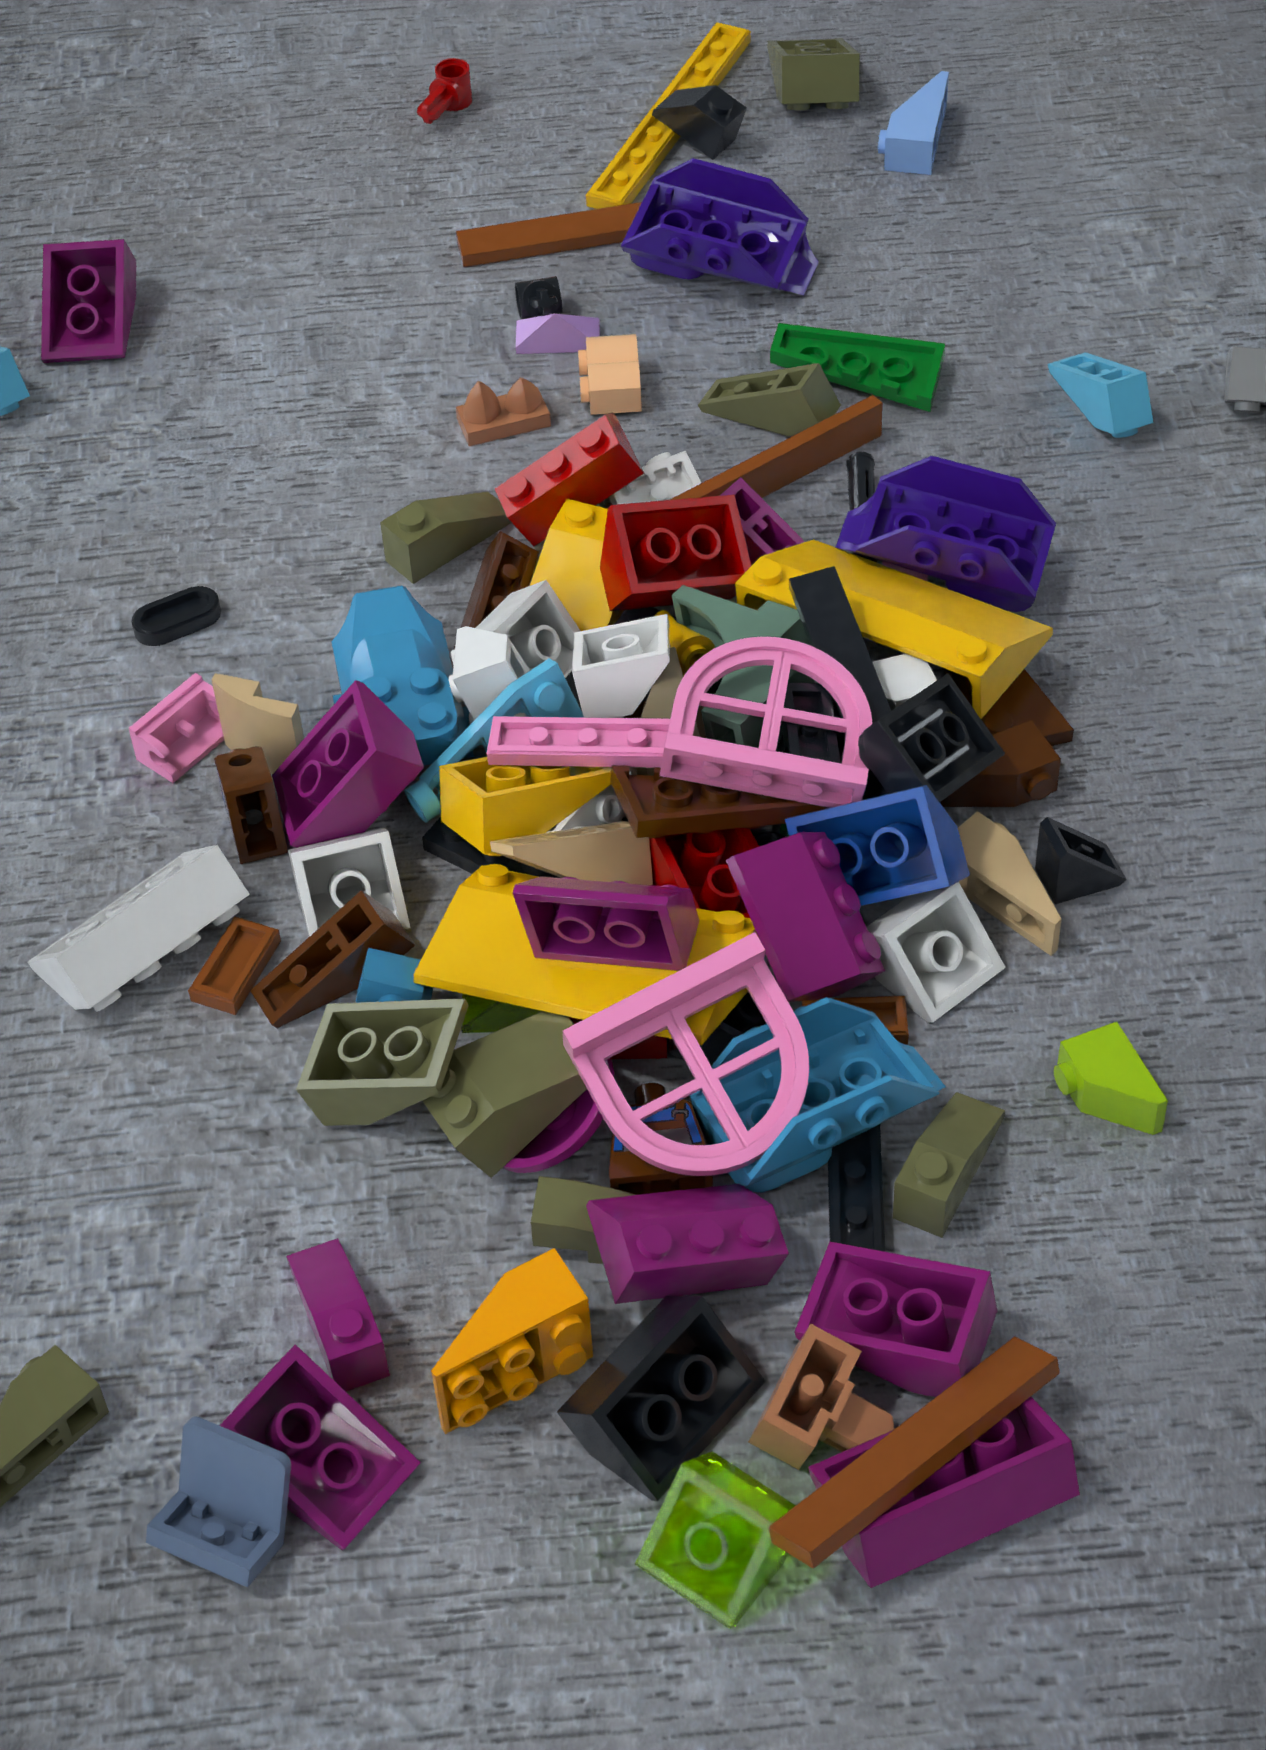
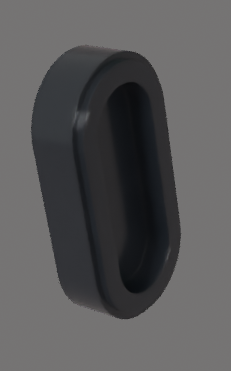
[132,586,221,646]

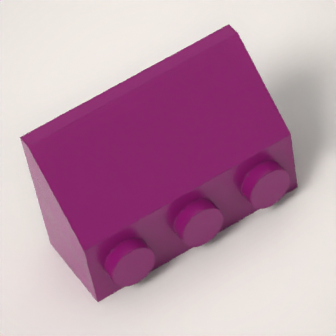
[272,680,424,848]
[726,832,885,1002]
[512,876,699,971]
[586,1184,789,1304]

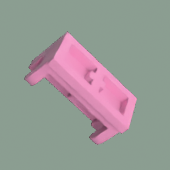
[129,673,224,783]

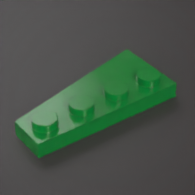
[770,323,945,412]

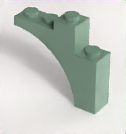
[672,585,814,748]

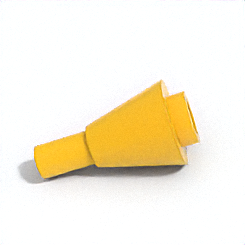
[655,610,715,676]

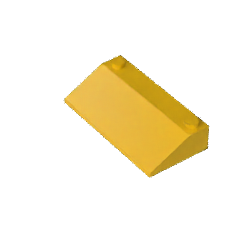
[735,539,1053,719]
[414,864,759,1046]

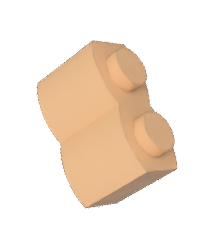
[578,334,642,415]

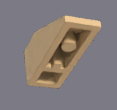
[958,811,1061,956]
[490,821,653,885]

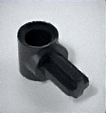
[515,276,563,320]

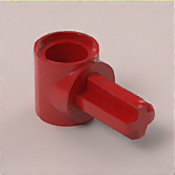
[417,58,472,124]

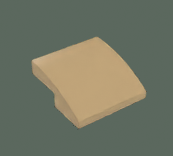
[211,673,304,774]

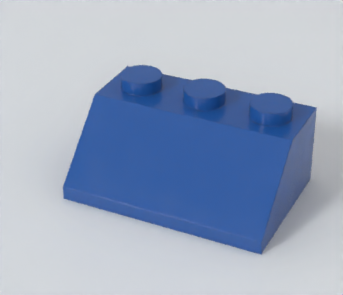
[785,785,970,906]

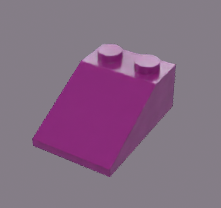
[41,239,136,363]
[794,1241,997,1397]
[219,1344,421,1551]

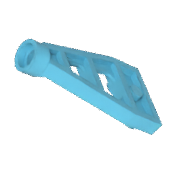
[404,658,583,823]

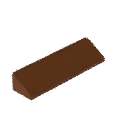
[450,531,539,667]

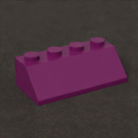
[808,1397,1080,1588]

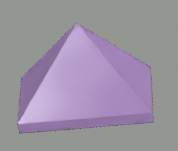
[516,313,600,354]

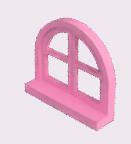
[660,637,872,808]
[563,932,809,1176]

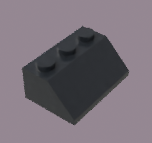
[557,1295,766,1501]

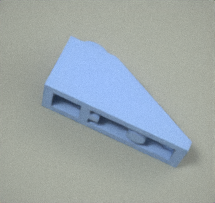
[878,71,949,175]

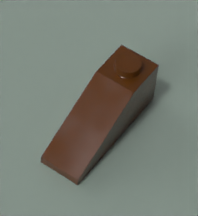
[941,720,1061,807]
[250,890,415,1028]

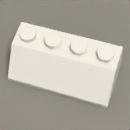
[28,845,250,1012]

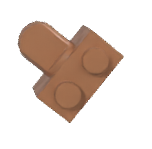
[748,1323,894,1470]

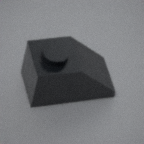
[652,85,747,160]

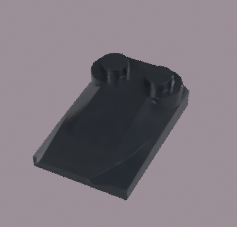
[858,673,1005,802]

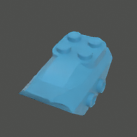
[332,585,474,766]
[690,997,946,1193]

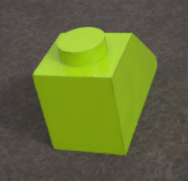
[1053,1021,1168,1135]

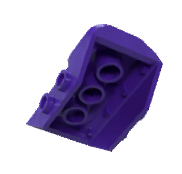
[621,158,819,296]
[835,456,1056,612]

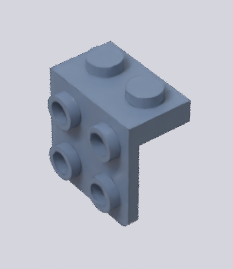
[146,1416,291,1587]

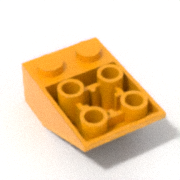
[431,1248,593,1434]

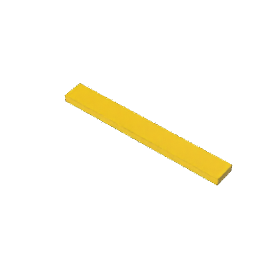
[586,22,751,209]

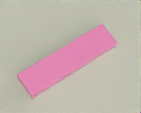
[486,716,670,768]

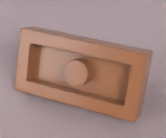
[456,377,551,446]

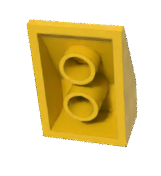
[530,499,624,631]
[439,757,611,856]

